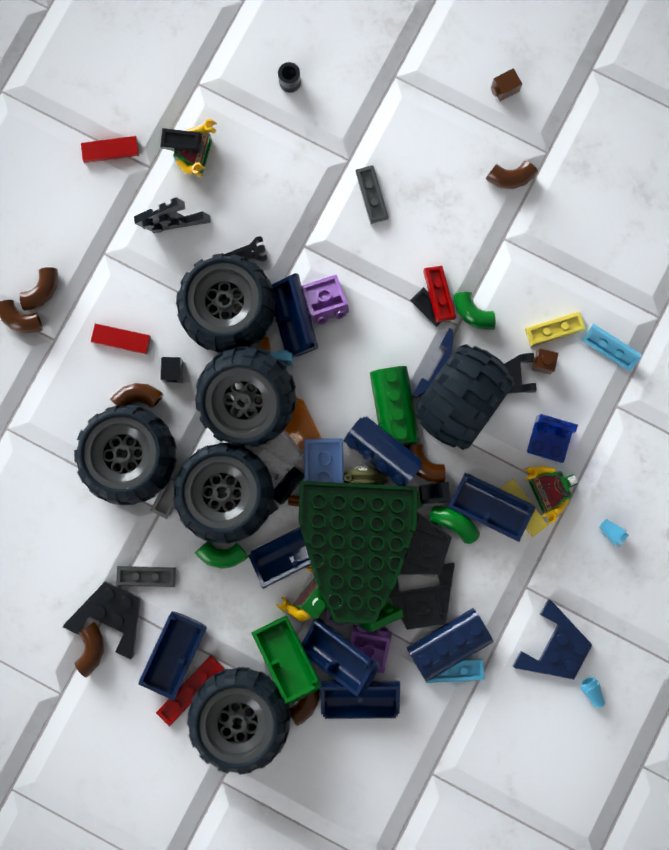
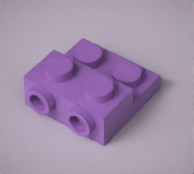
[302,274,349,325]
[350,624,392,674]

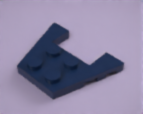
[512,599,592,679]

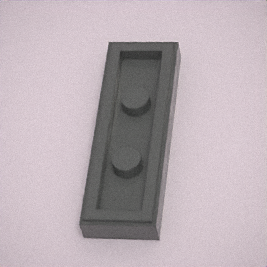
[355,165,388,224]
[116,566,176,587]

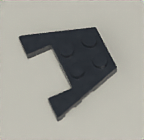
[134,197,211,233]
[399,511,452,575]
[389,563,455,630]
[63,581,141,660]

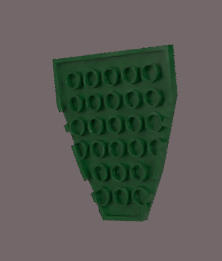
[298,481,417,624]

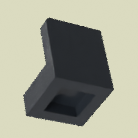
[160,357,183,383]
[419,482,451,504]

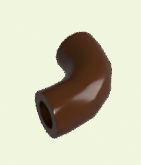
[486,161,538,189]
[20,267,58,311]
[0,300,43,333]
[110,383,164,409]
[405,444,446,483]
[74,622,104,678]
[290,689,319,726]

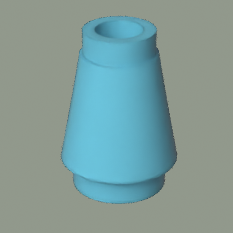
[599,519,629,547]
[581,677,605,708]

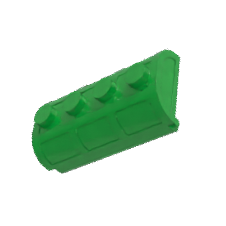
[369,366,420,445]
[251,615,321,705]

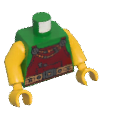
[166,119,217,178]
[523,466,578,525]
[276,566,327,622]

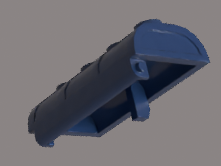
[271,273,319,357]
[343,416,422,486]
[448,473,536,542]
[248,527,311,589]
[406,608,494,682]
[138,611,207,701]
[301,617,379,697]
[320,681,400,719]

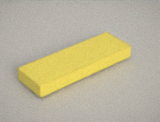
[525,312,586,347]
[500,479,548,537]

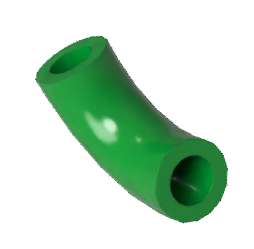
[454,292,496,330]
[430,506,480,544]
[195,541,249,569]

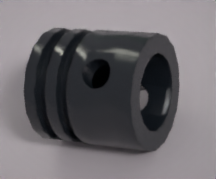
[278,62,301,93]

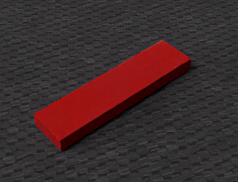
[156,655,225,727]

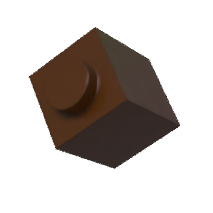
[491,68,522,101]
[532,349,559,375]

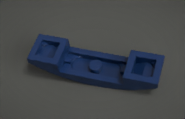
[412,328,453,398]

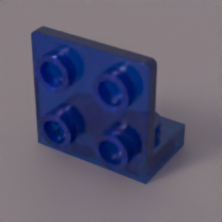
[526,414,578,463]

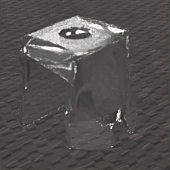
[256,431,305,480]

